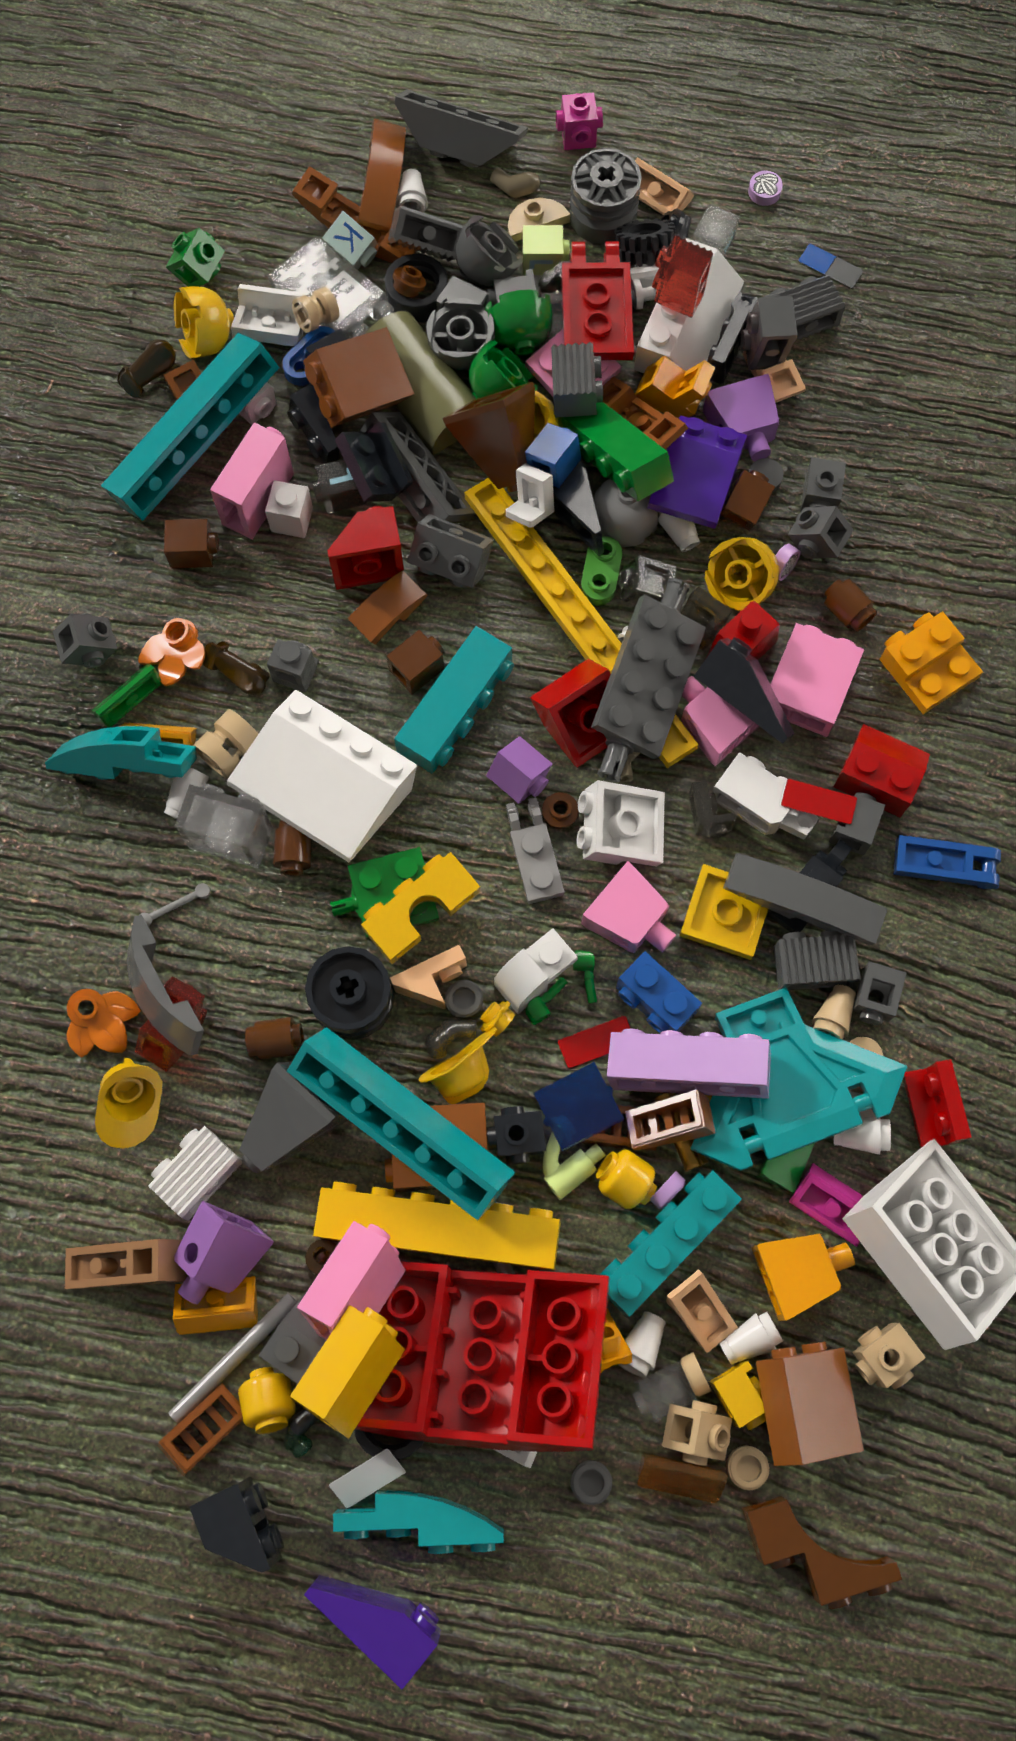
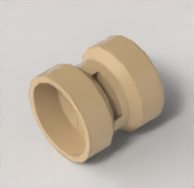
[292,287,340,333]

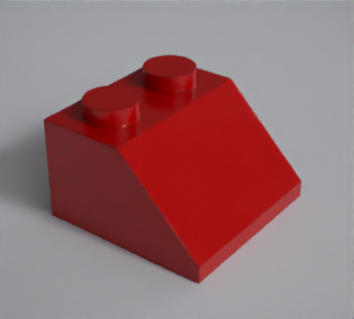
[327,506,404,590]
[530,658,611,768]
[833,724,930,818]

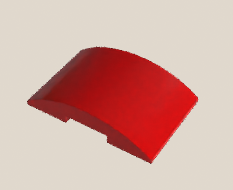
[355,1261,610,1452]

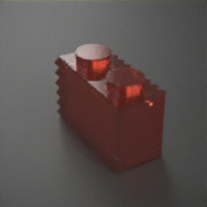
[652,236,713,318]

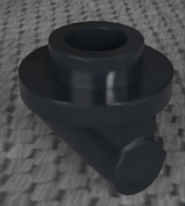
[660,209,691,251]

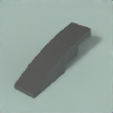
[723,853,888,946]

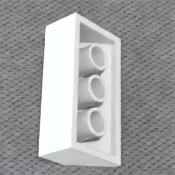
[634,238,744,373]

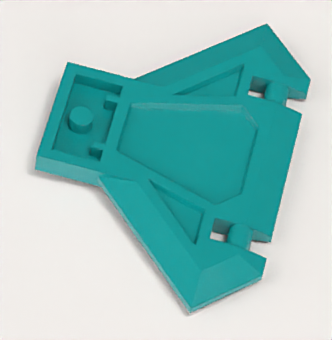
[690,987,907,1171]

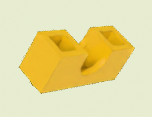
[361,852,480,964]

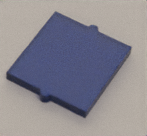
[534,1062,624,1151]

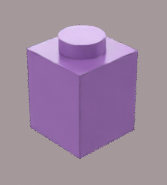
[486,736,552,803]

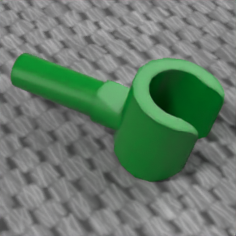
[573,950,597,1004]
[525,977,568,1025]

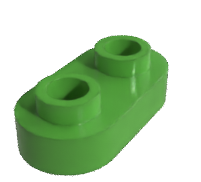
[581,536,622,606]

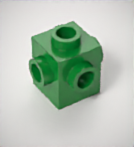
[166,228,225,287]

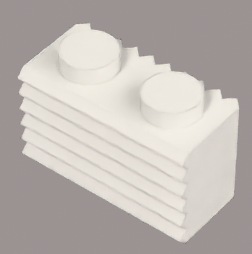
[148,1126,243,1221]

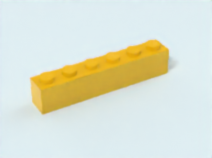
[313,1182,561,1270]

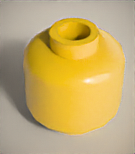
[596,1149,657,1209]
[238,1367,295,1434]

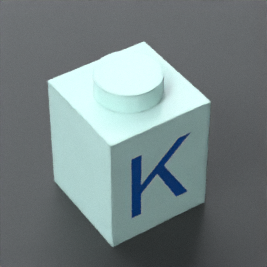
[322,211,378,270]

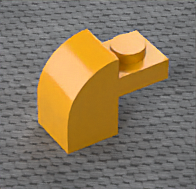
[635,356,715,417]

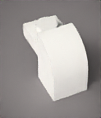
[494,928,578,1014]

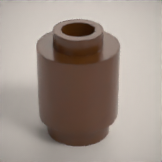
[824,579,877,632]
[273,820,312,876]
[245,1017,305,1060]

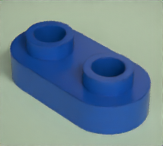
[283,326,335,386]

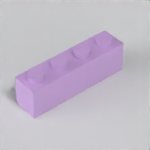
[607,1029,771,1098]

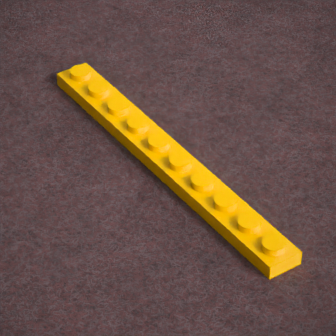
[464,478,698,768]

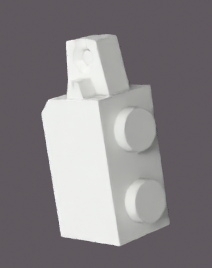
[710,752,819,839]

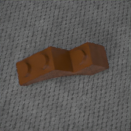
[742,1496,902,1609]

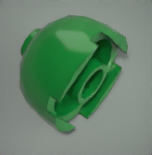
[485,289,553,355]
[469,340,537,399]

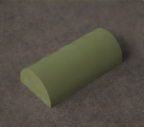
[365,311,476,455]

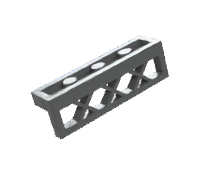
[359,412,475,523]

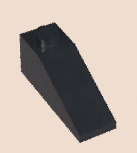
[553,460,604,556]
[694,637,795,744]

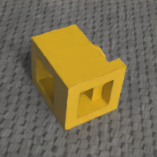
[708,1361,766,1430]

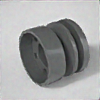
[569,148,642,245]

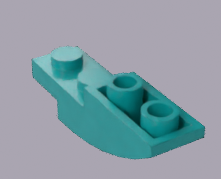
[45,726,197,780]
[333,1490,504,1554]

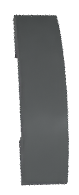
[127,915,204,1056]

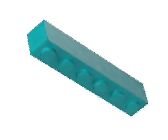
[101,333,280,521]
[286,1027,515,1221]

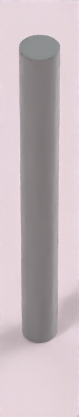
[168,1292,297,1423]

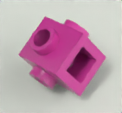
[556,92,603,150]

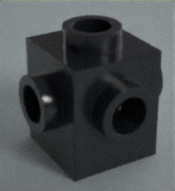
[486,1106,546,1165]

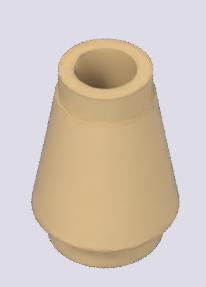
[812,985,856,1040]

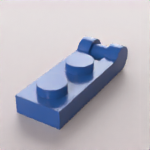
[893,835,1001,889]

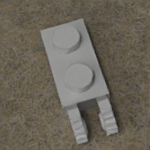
[506,797,565,904]

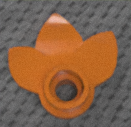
[138,618,205,686]
[66,989,141,1057]

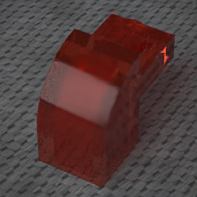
[135,976,207,1072]

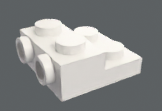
[577,780,665,867]

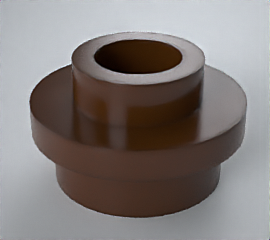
[392,265,426,298]
[542,792,579,829]

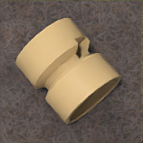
[193,709,258,779]

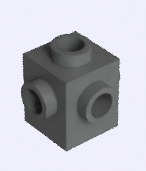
[788,506,853,559]
[53,613,117,668]

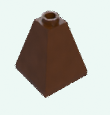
[442,382,535,493]

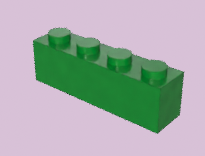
[561,402,674,501]

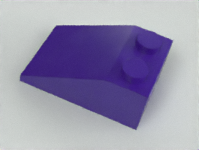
[647,415,747,529]
[304,1575,441,1690]

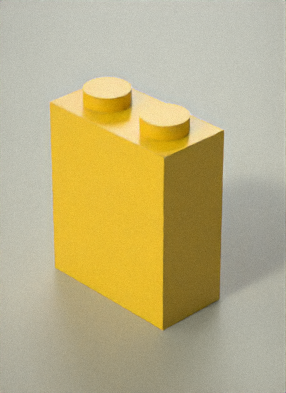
[290,1305,405,1439]

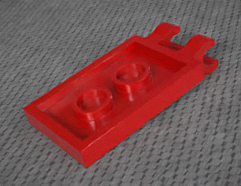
[561,241,634,360]

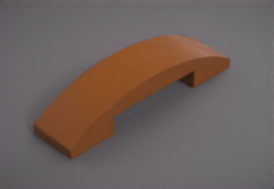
[357,118,406,232]
[292,166,416,263]
[603,376,688,450]

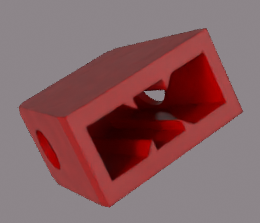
[706,601,780,660]

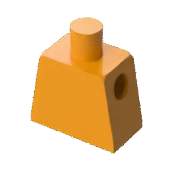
[751,1234,855,1321]

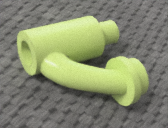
[542,1115,606,1200]

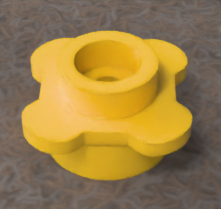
[479,1001,515,1037]

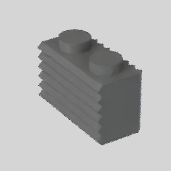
[388,206,464,262]
[771,275,845,342]
[551,342,603,418]
[773,930,861,991]

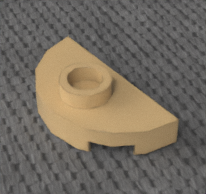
[508,198,571,242]

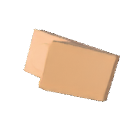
[390,945,467,1009]
[666,1270,738,1353]

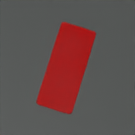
[781,779,857,824]
[558,1016,631,1068]

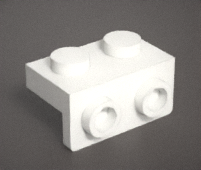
[231,284,305,346]

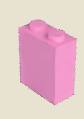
[210,423,294,539]
[770,623,864,737]
[297,1221,405,1340]

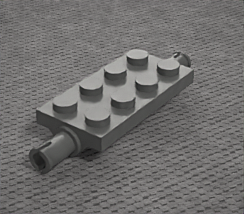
[591,578,706,783]

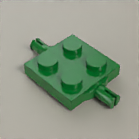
[330,847,439,939]

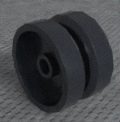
[305,946,394,1040]

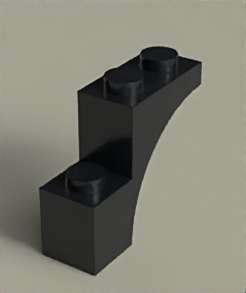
[287,328,348,466]

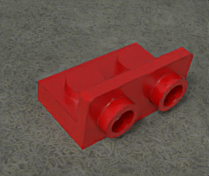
[903,1059,972,1148]

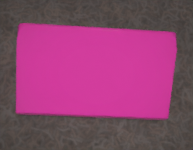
[789,1163,863,1247]

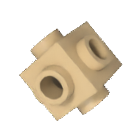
[853,1323,926,1390]
[662,1400,732,1466]

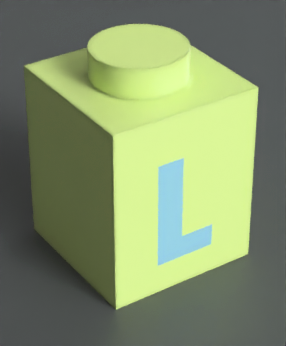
[522,225,570,275]

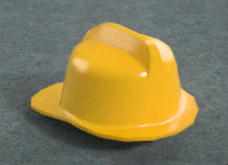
[419,1027,497,1104]
[95,1058,162,1149]

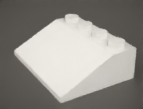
[227,690,417,862]
[842,1139,1016,1350]

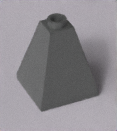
[239,1062,348,1173]

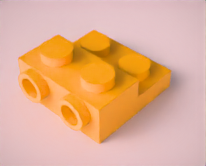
[879,611,983,714]

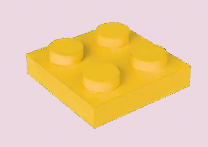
[679,864,768,960]

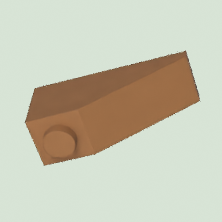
[65,1239,188,1289]

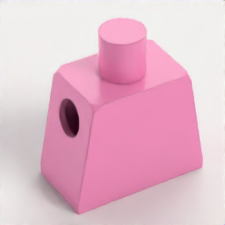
[681,676,759,766]
[581,861,676,953]

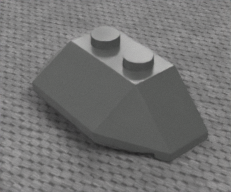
[395,89,528,167]

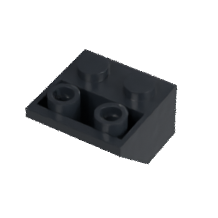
[189,1477,284,1573]

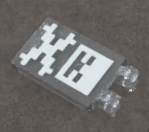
[268,235,394,339]

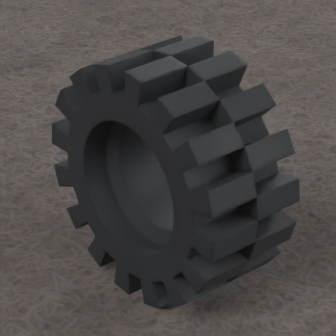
[615,218,676,267]

